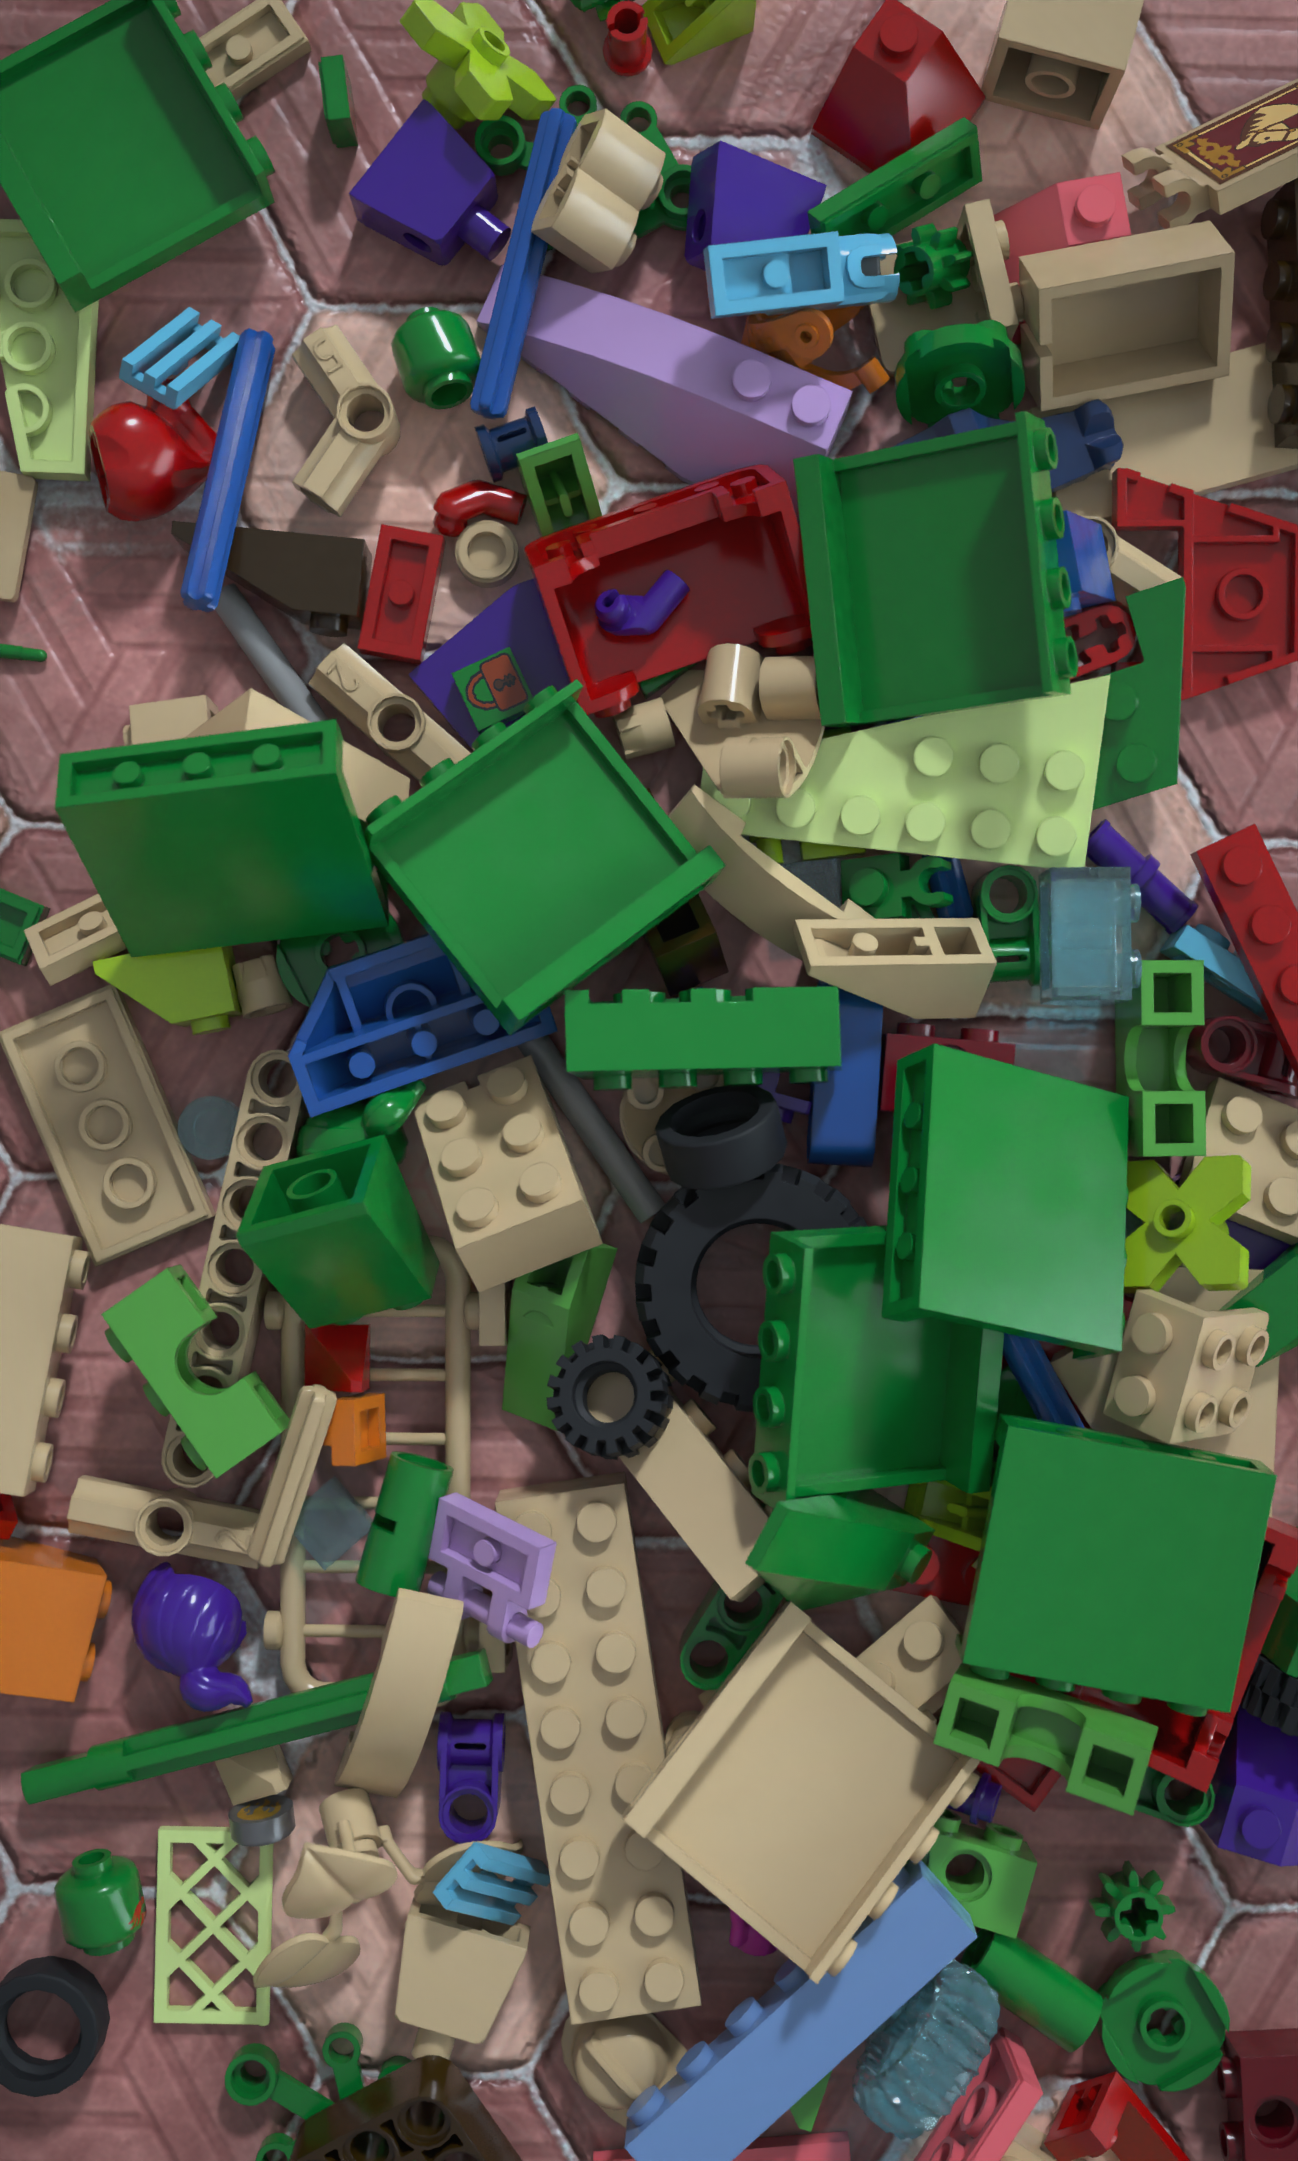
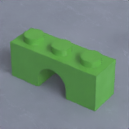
[1114,960,1206,1157]
[101,1264,290,1478]
[933,1663,1159,1816]

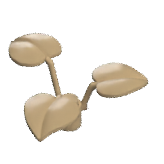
[253,1788,524,1988]

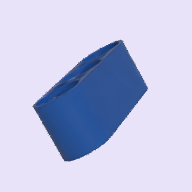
[807,980,883,1167]

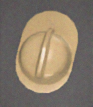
[561,2013,687,2128]

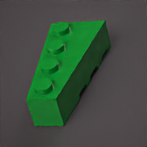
[564,986,842,1091]

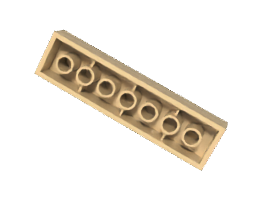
[495,1471,701,2025]

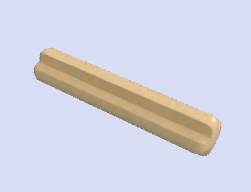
[247,1384,337,1568]

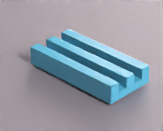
[119,307,240,410]
[433,1842,550,1926]

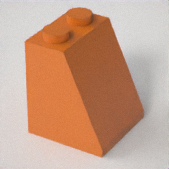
[0,1536,112,1702]

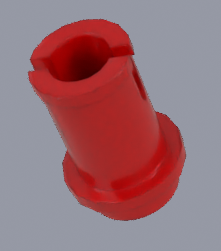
[603,1,653,77]

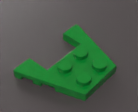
[1092,577,1186,810]

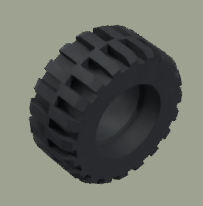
[635,1164,868,1413]

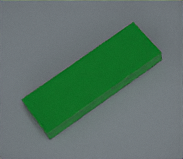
[807,117,983,236]

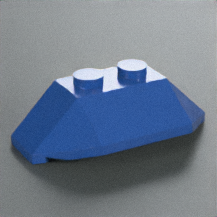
[288,933,558,1118]

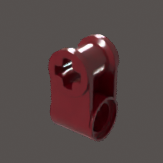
[1186,1016,1298,1099]

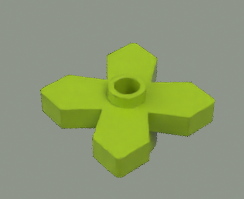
[400,0,557,129]
[1124,1155,1251,1293]

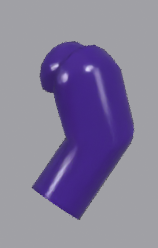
[594,570,690,636]

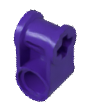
[437,1712,506,1844]

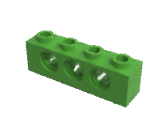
[903,1809,1038,1938]

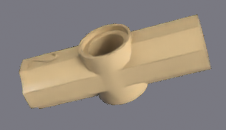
[308,643,471,781]
[67,1475,260,1569]

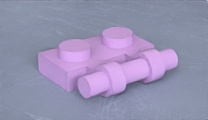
[427,1492,557,1648]

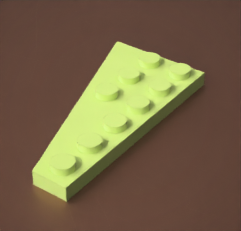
[701,674,1111,872]

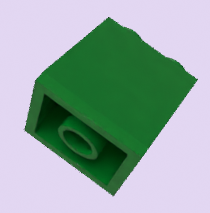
[236,1134,440,1329]

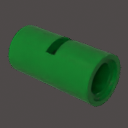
[355,1452,454,1597]
[959,1928,1103,2052]

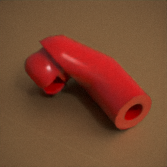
[433,480,527,537]

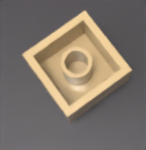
[981,0,1144,130]

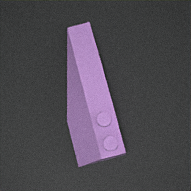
[477,264,853,525]

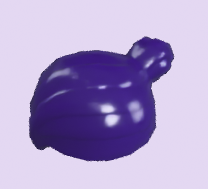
[131,1561,253,1712]

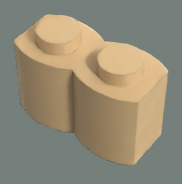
[531,108,666,274]

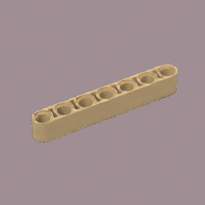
[161,1050,308,1488]

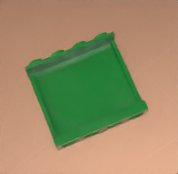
[0,0,275,313]
[793,411,1078,728]
[364,679,726,1035]
[55,719,389,958]
[881,1043,1130,1360]
[748,1225,1005,1509]
[955,1413,1277,1717]

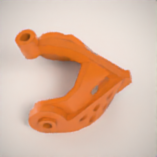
[741,305,890,394]

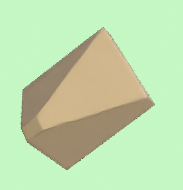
[214,1745,293,1806]

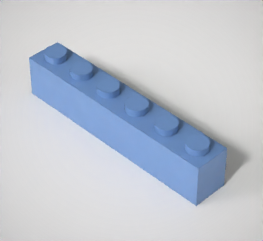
[624,1860,977,2161]

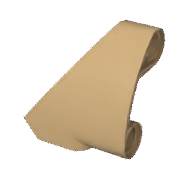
[659,643,825,798]

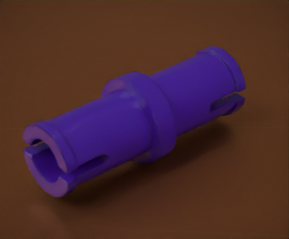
[1086,819,1199,935]

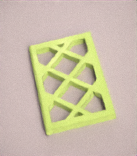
[153,1826,274,2026]

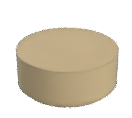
[455,520,519,588]

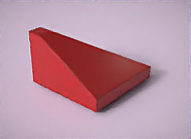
[304,1324,371,1392]

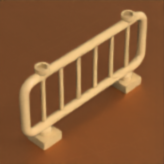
[263,1234,513,1707]

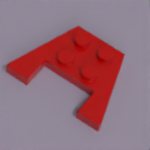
[1111,468,1298,701]

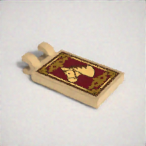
[1121,78,1298,229]

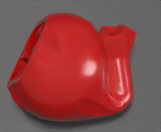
[88,378,217,522]

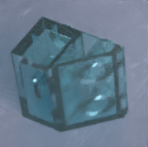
[1038,867,1142,1007]

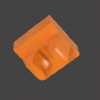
[323,1393,387,1466]

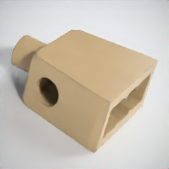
[395,1895,531,2060]

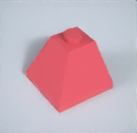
[994,172,1131,345]

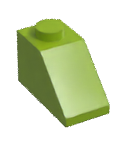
[92,946,242,1035]

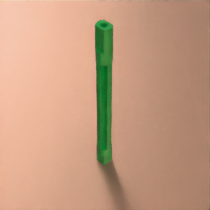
[21,1648,493,1805]

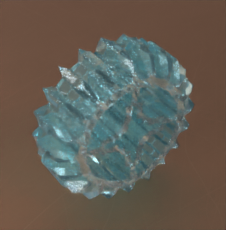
[852,1959,1001,2140]

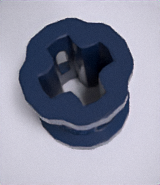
[475,406,548,483]

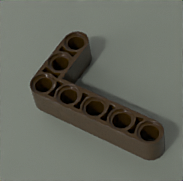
[289,2055,522,2161]

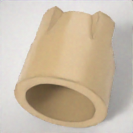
[613,697,675,760]
[232,955,293,1019]

